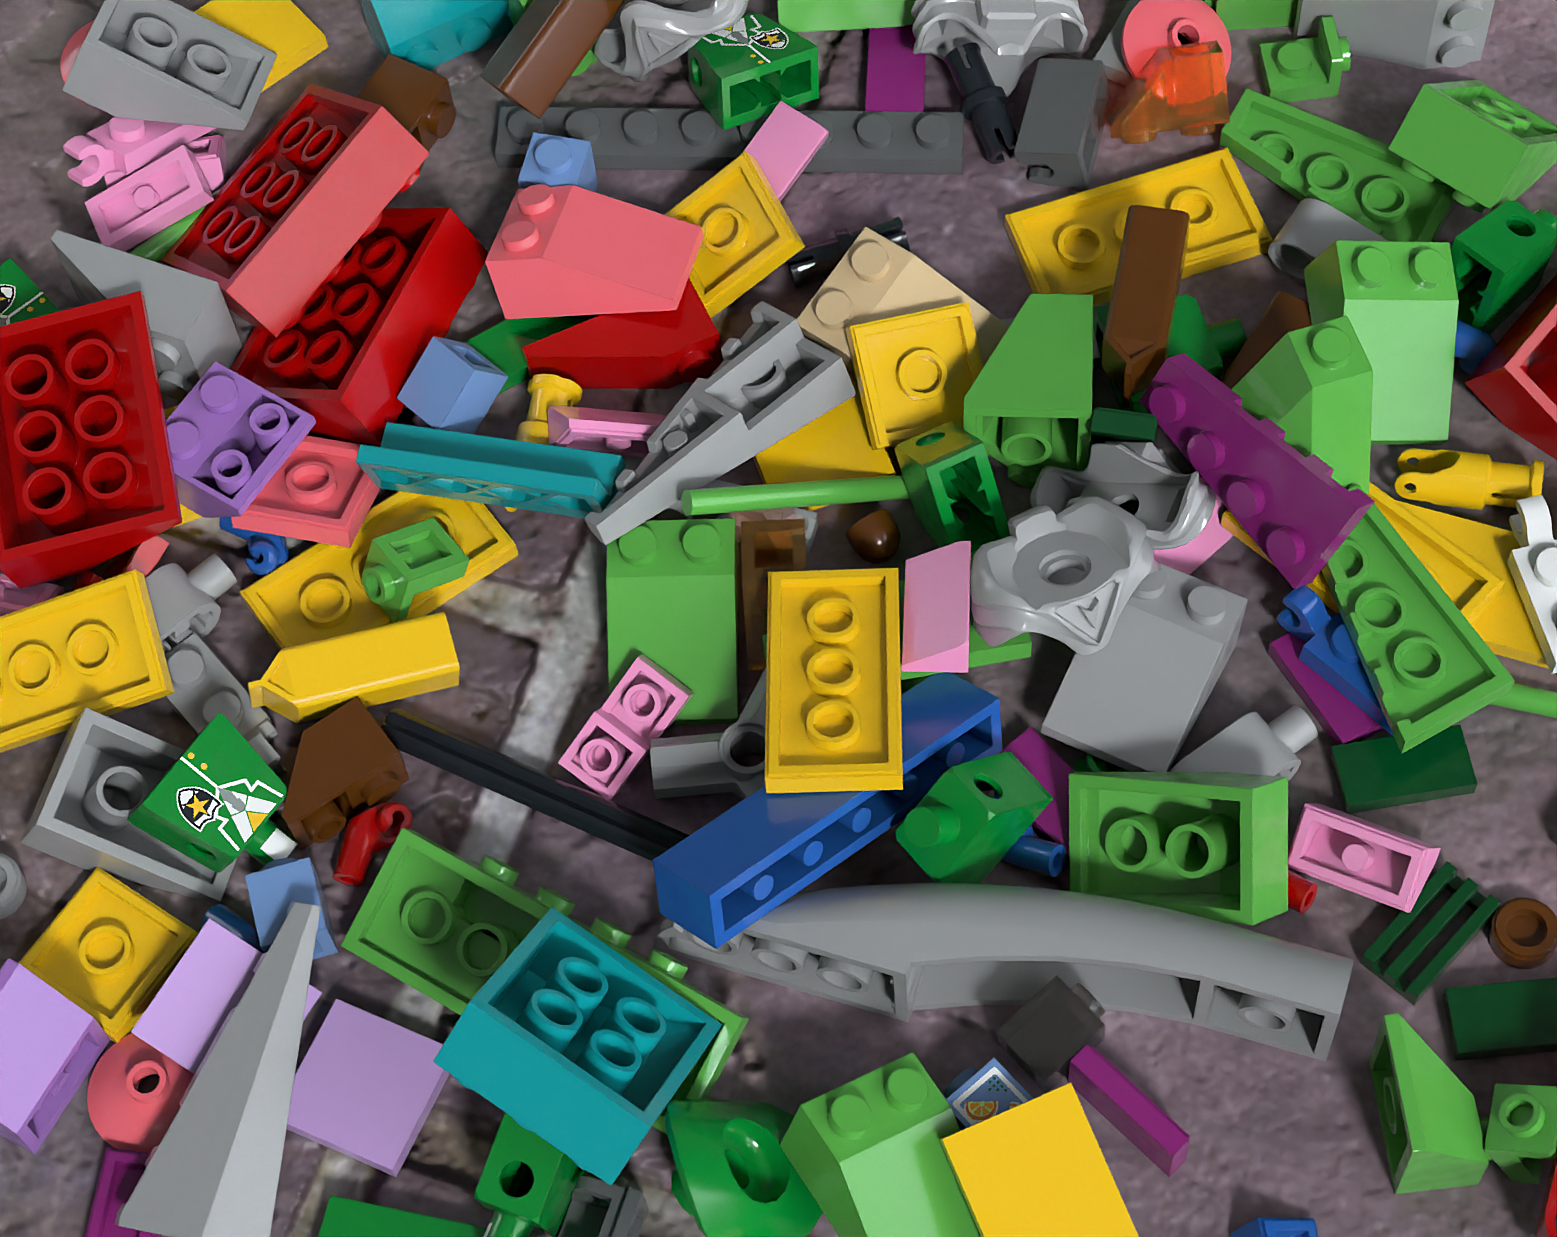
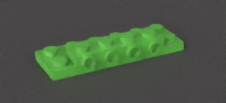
[341,828,749,1134]

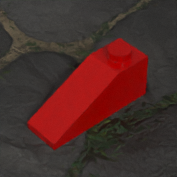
[522,278,723,389]

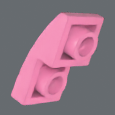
[558,654,694,801]

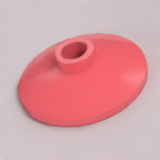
[1120,0,1231,104]
[87,1033,195,1153]

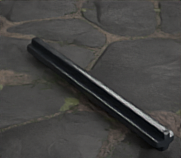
[381,709,690,862]

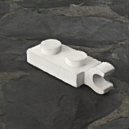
[1507,495,1557,674]

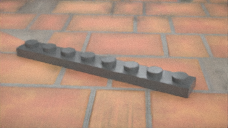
[495,106,964,174]

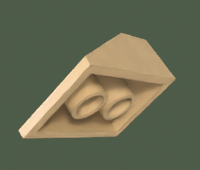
[797,227,1009,381]

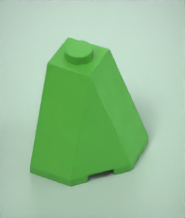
[963,293,1093,489]
[1231,315,1373,495]

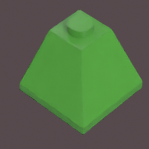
[1368,1013,1493,1194]

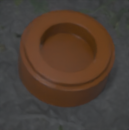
[1488,897,1557,969]

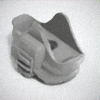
[594,0,749,82]
[911,0,1088,96]
[1030,440,1216,550]
[970,497,1160,655]

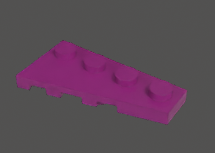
[1139,353,1375,589]

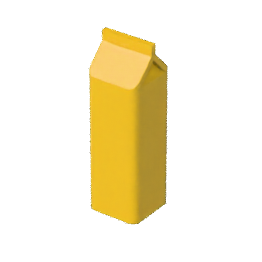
[248,612,460,723]

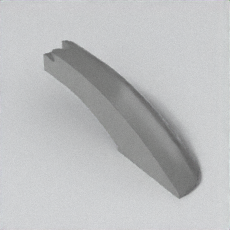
[654,883,1354,1062]

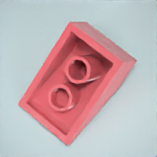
[485,184,704,319]

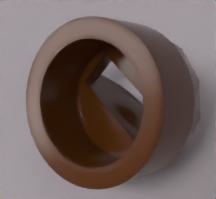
[845,509,900,564]

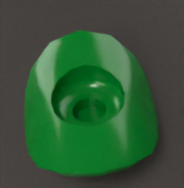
[665,1099,823,1237]

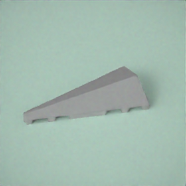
[585,301,857,545]
[115,902,321,1237]

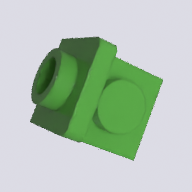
[1258,16,1351,103]
[361,517,470,622]
[1484,1083,1557,1184]

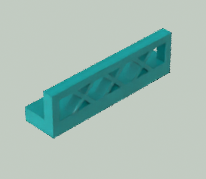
[356,422,627,518]

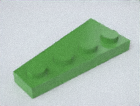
[1220,88,1456,242]
[1322,484,1515,754]

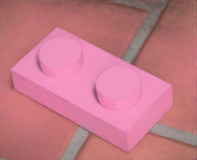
[84,144,214,252]

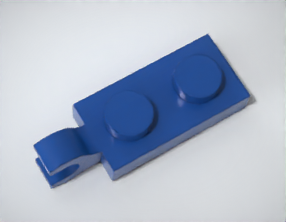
[1276,585,1393,736]

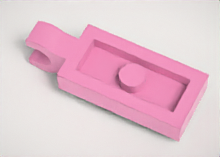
[63,116,216,187]

